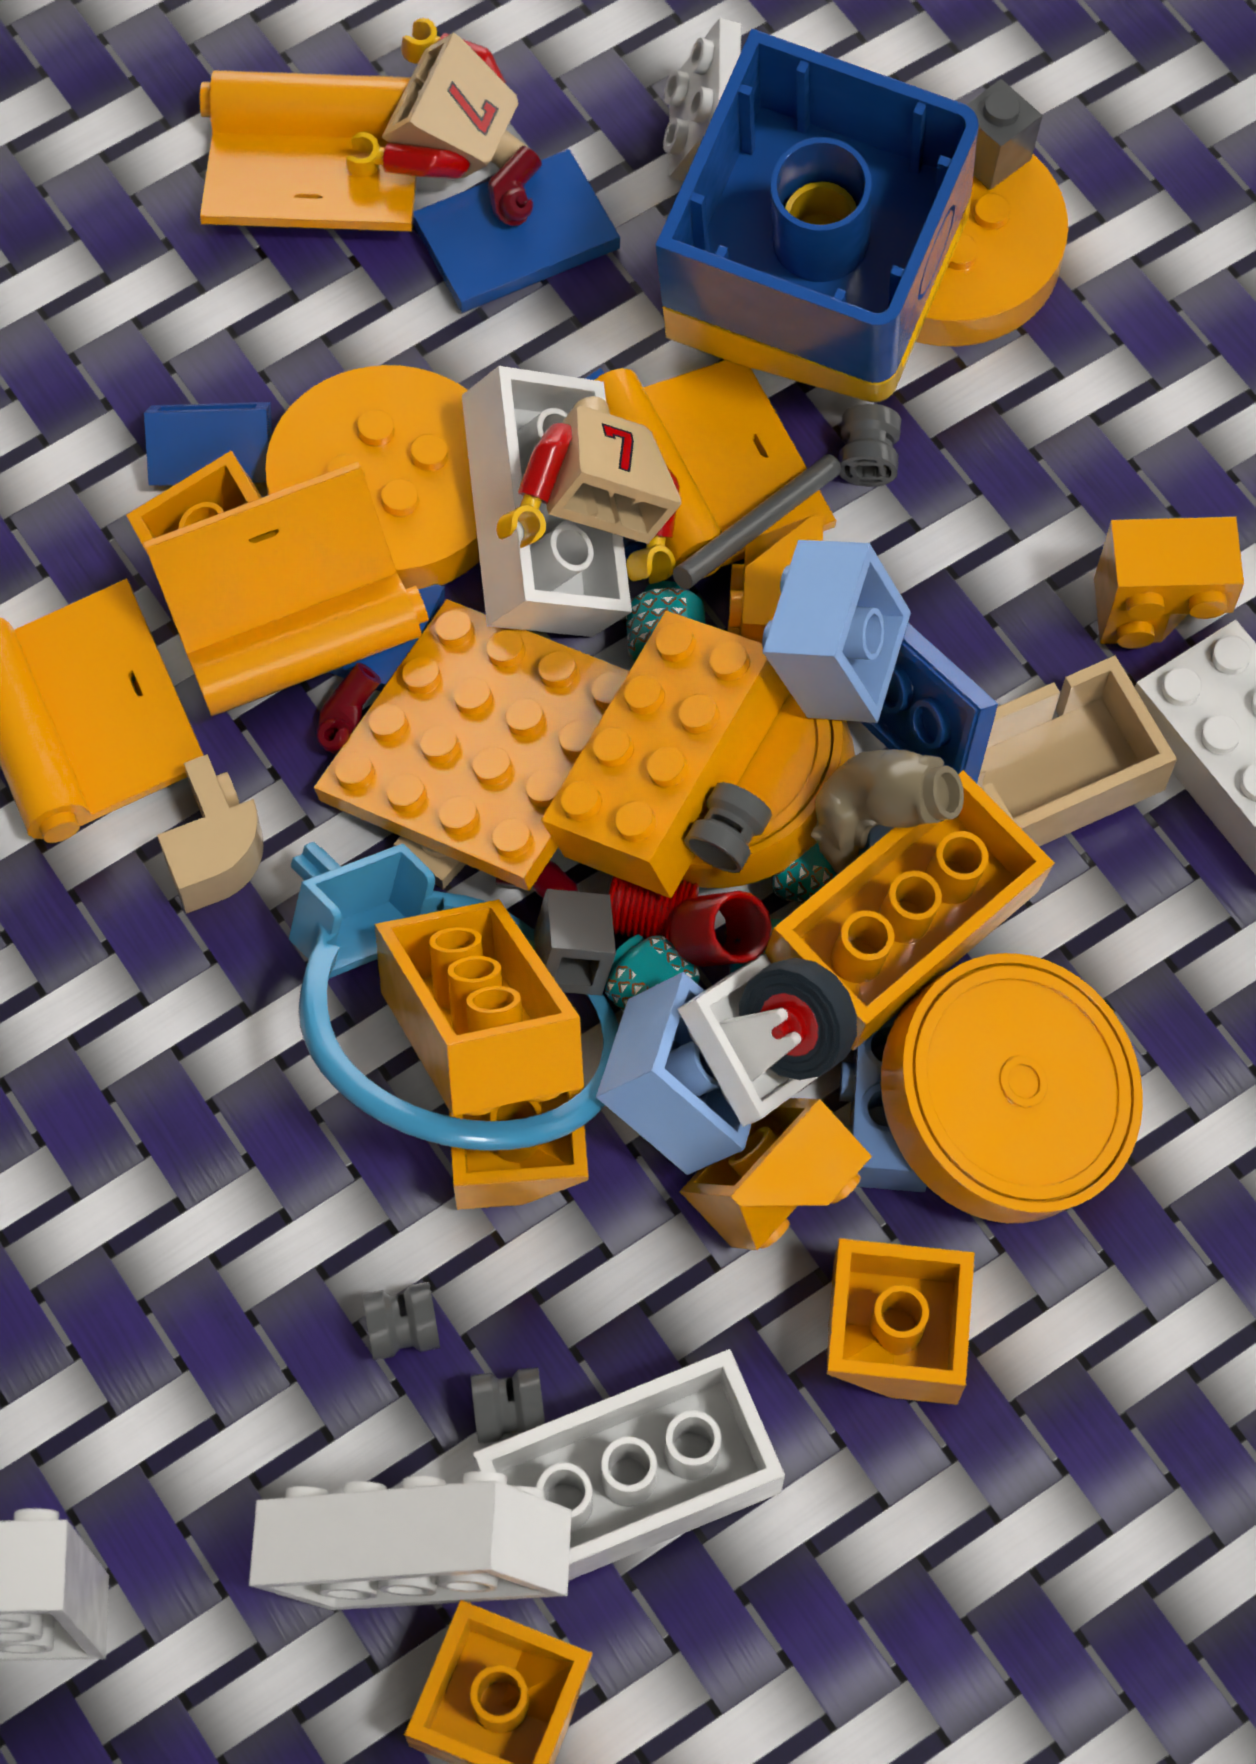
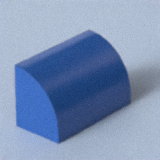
[144,402,272,486]

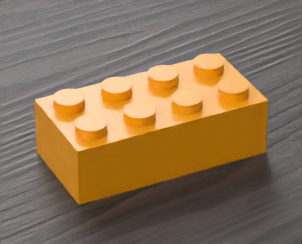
[541,611,790,898]
[764,770,1054,1051]
[375,899,584,1116]

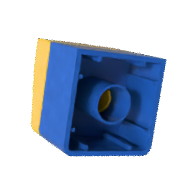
[655,28,979,402]

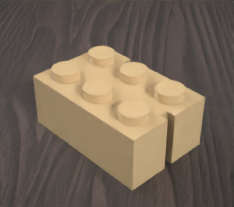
[977,656,1177,847]

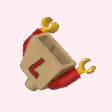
[346,18,528,180]
[496,396,682,584]

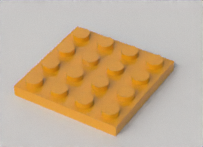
[314,599,629,891]

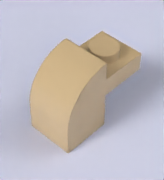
[157,754,264,914]

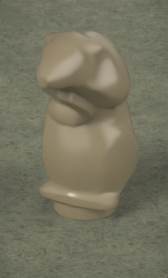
[811,749,964,875]

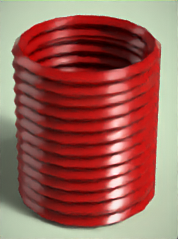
[608,876,699,944]
[671,891,772,967]

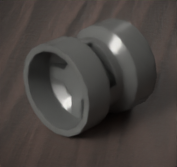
[839,404,901,487]
[684,782,773,873]
[363,1282,440,1360]
[470,1367,545,1444]

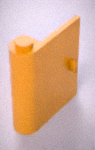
[200,70,417,231]
[595,360,837,578]
[143,462,429,717]
[0,578,204,843]

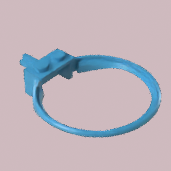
[289,842,619,1151]

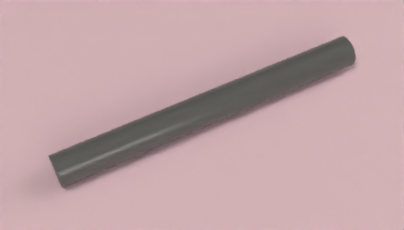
[673,454,841,589]

